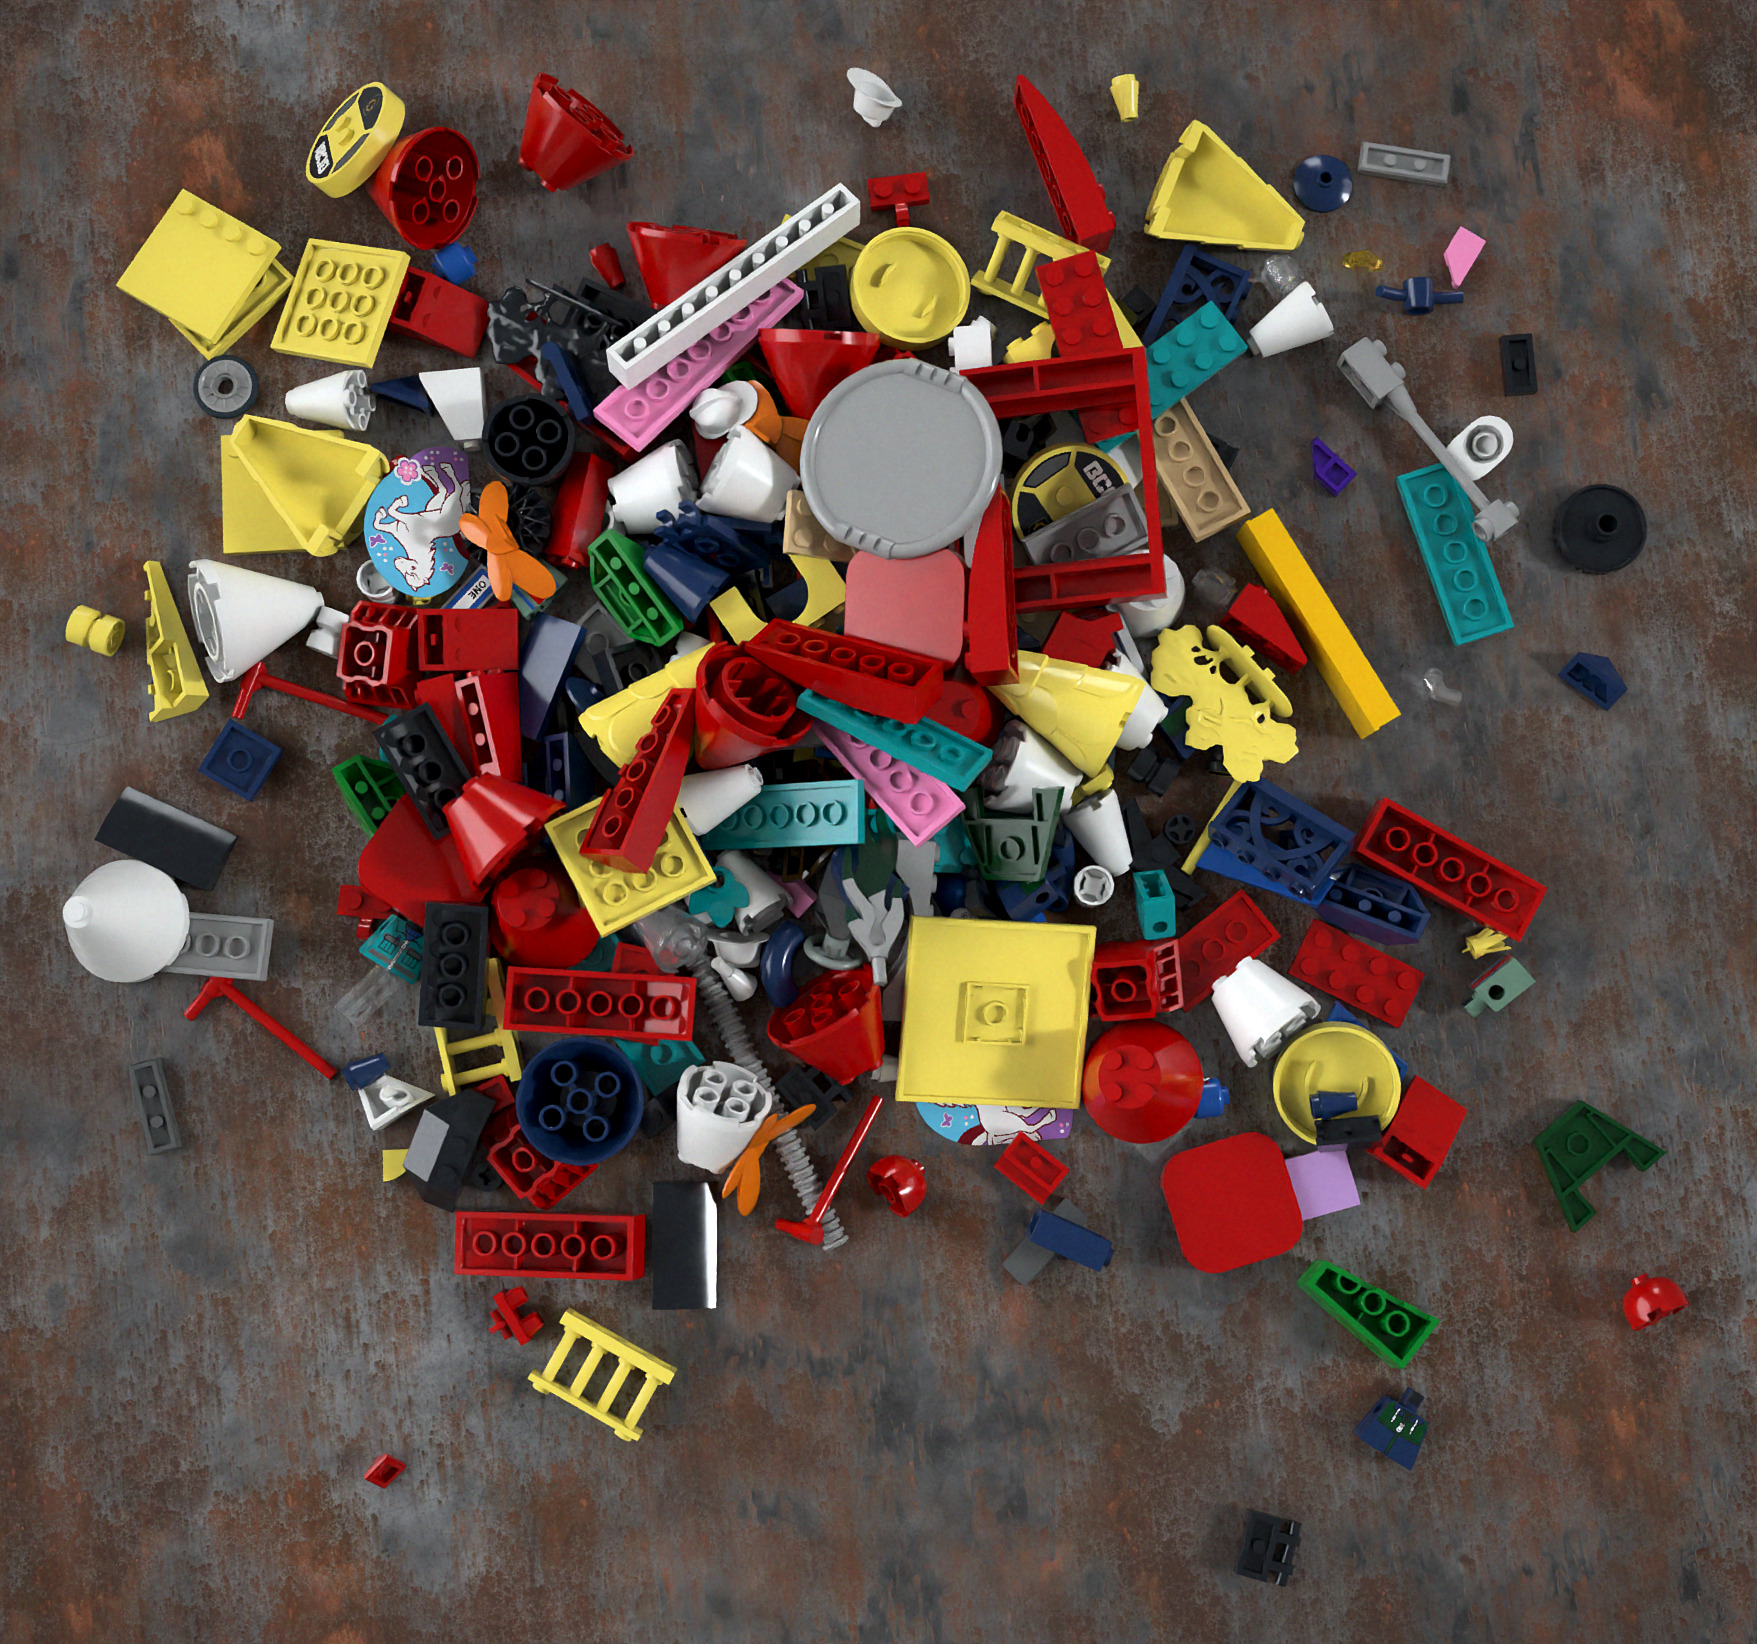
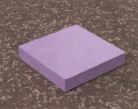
[1284,1150,1361,1221]

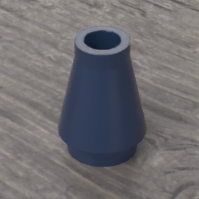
[341,1052,391,1091]
[1309,1090,1357,1121]

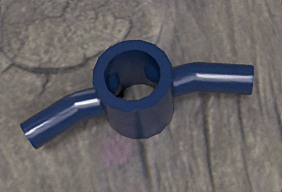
[1375,277,1464,316]

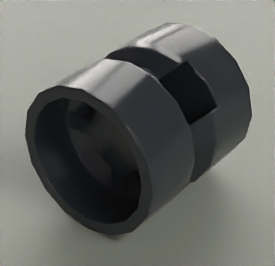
[1124,744,1182,798]

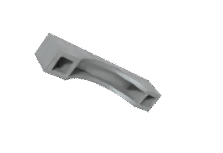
[880,832,940,1021]

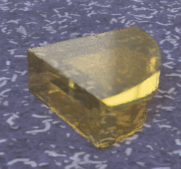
[1342,249,1385,272]

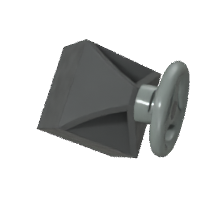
[804,859,863,971]

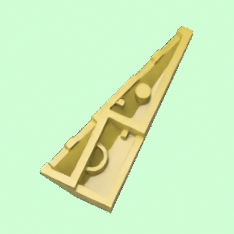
[144,561,209,722]

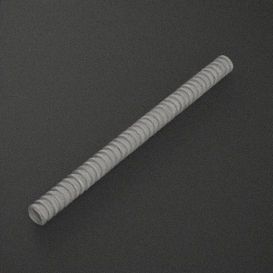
[662,898,849,1251]

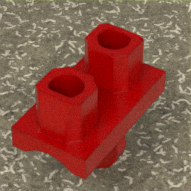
[488,1285,545,1346]

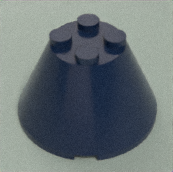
[516,1037,644,1166]

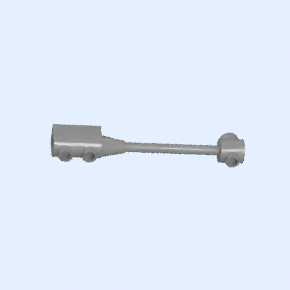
[1336,337,1519,542]

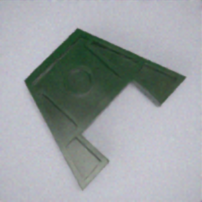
[950,786,1065,882]
[1532,1100,1667,1233]

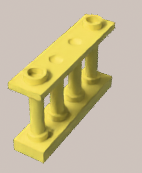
[970,210,1111,320]
[420,958,525,1096]
[528,1308,677,1442]

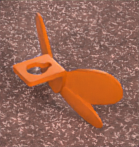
[743,380,810,486]
[458,481,556,601]
[722,1104,816,1216]

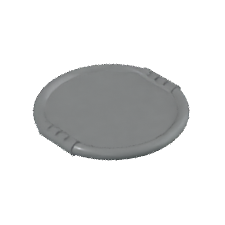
[800,357,1003,561]

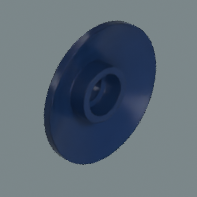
[1293,155,1352,213]
[565,675,607,713]

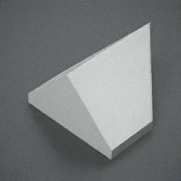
[358,1073,435,1131]

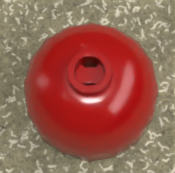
[866,1154,927,1218]
[1622,1273,1690,1331]

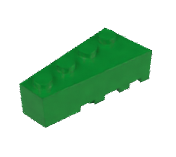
[1296,1260,1441,1369]

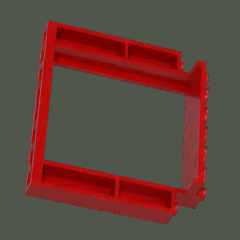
[945,346,1168,615]

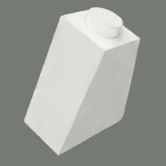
[419,367,488,452]

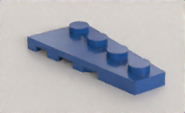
[1195,819,1334,908]

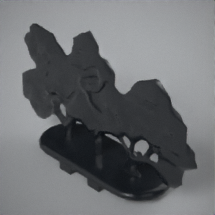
[486,278,630,410]

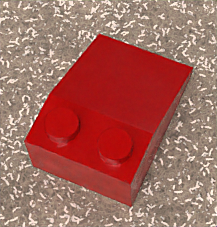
[1218,583,1308,676]

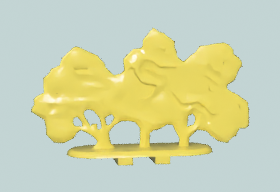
[1151,624,1299,783]

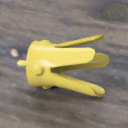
[1462,927,1511,959]

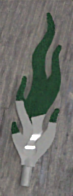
[841,789,904,986]

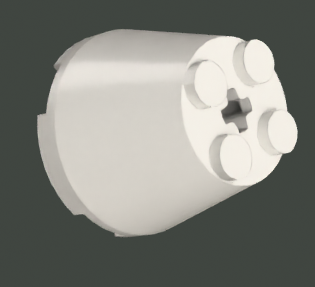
[695,423,801,526]
[608,439,708,535]
[1117,549,1186,640]
[1099,648,1168,751]
[977,719,1083,816]
[1212,956,1321,1067]
[677,1061,772,1174]

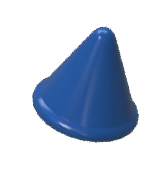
[934,873,967,917]

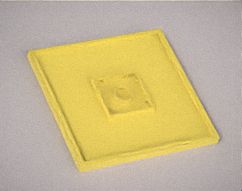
[895,915,1097,1109]

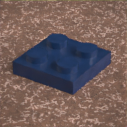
[197,719,285,802]

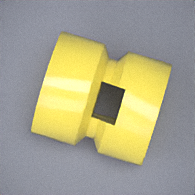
[66,605,125,657]

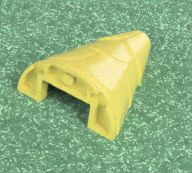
[1144,120,1305,252]
[228,414,390,557]
[578,642,716,773]
[987,650,1147,778]

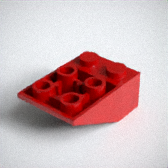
[387,266,490,360]
[417,608,519,671]
[1365,1075,1468,1189]

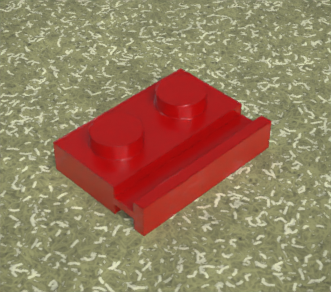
[993,1130,1070,1205]

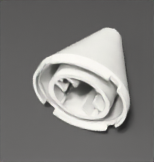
[188,559,324,683]
[63,859,190,983]

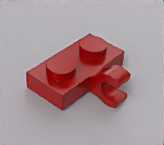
[867,172,930,228]
[337,884,401,940]

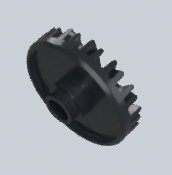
[462,482,553,568]
[1552,484,1648,575]

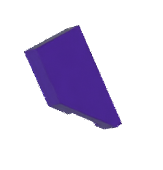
[1311,437,1357,497]

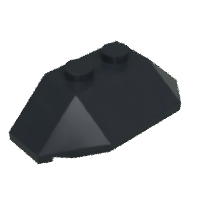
[403,1088,498,1213]

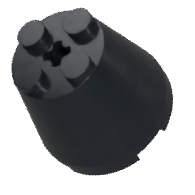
[482,393,576,488]

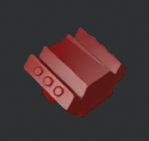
[336,600,424,710]
[1038,607,1124,669]
[1088,937,1184,1022]
[482,1102,599,1211]

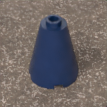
[642,543,730,624]

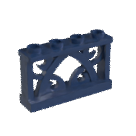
[1141,242,1253,379]
[1208,776,1355,901]

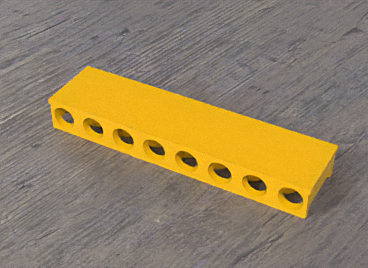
[1235,508,1401,740]

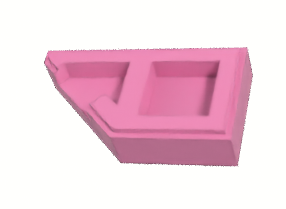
[1443,226,1486,290]
[766,871,818,918]

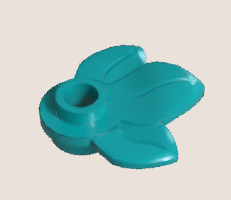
[689,866,749,928]

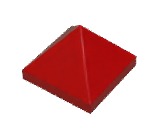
[363,1453,407,1489]

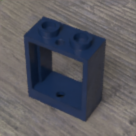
[1024,1206,1114,1272]

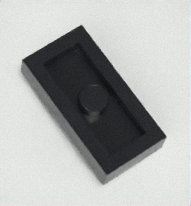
[1499,333,1538,397]

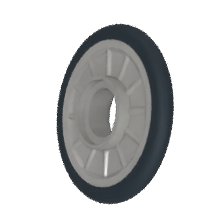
[193,355,259,419]

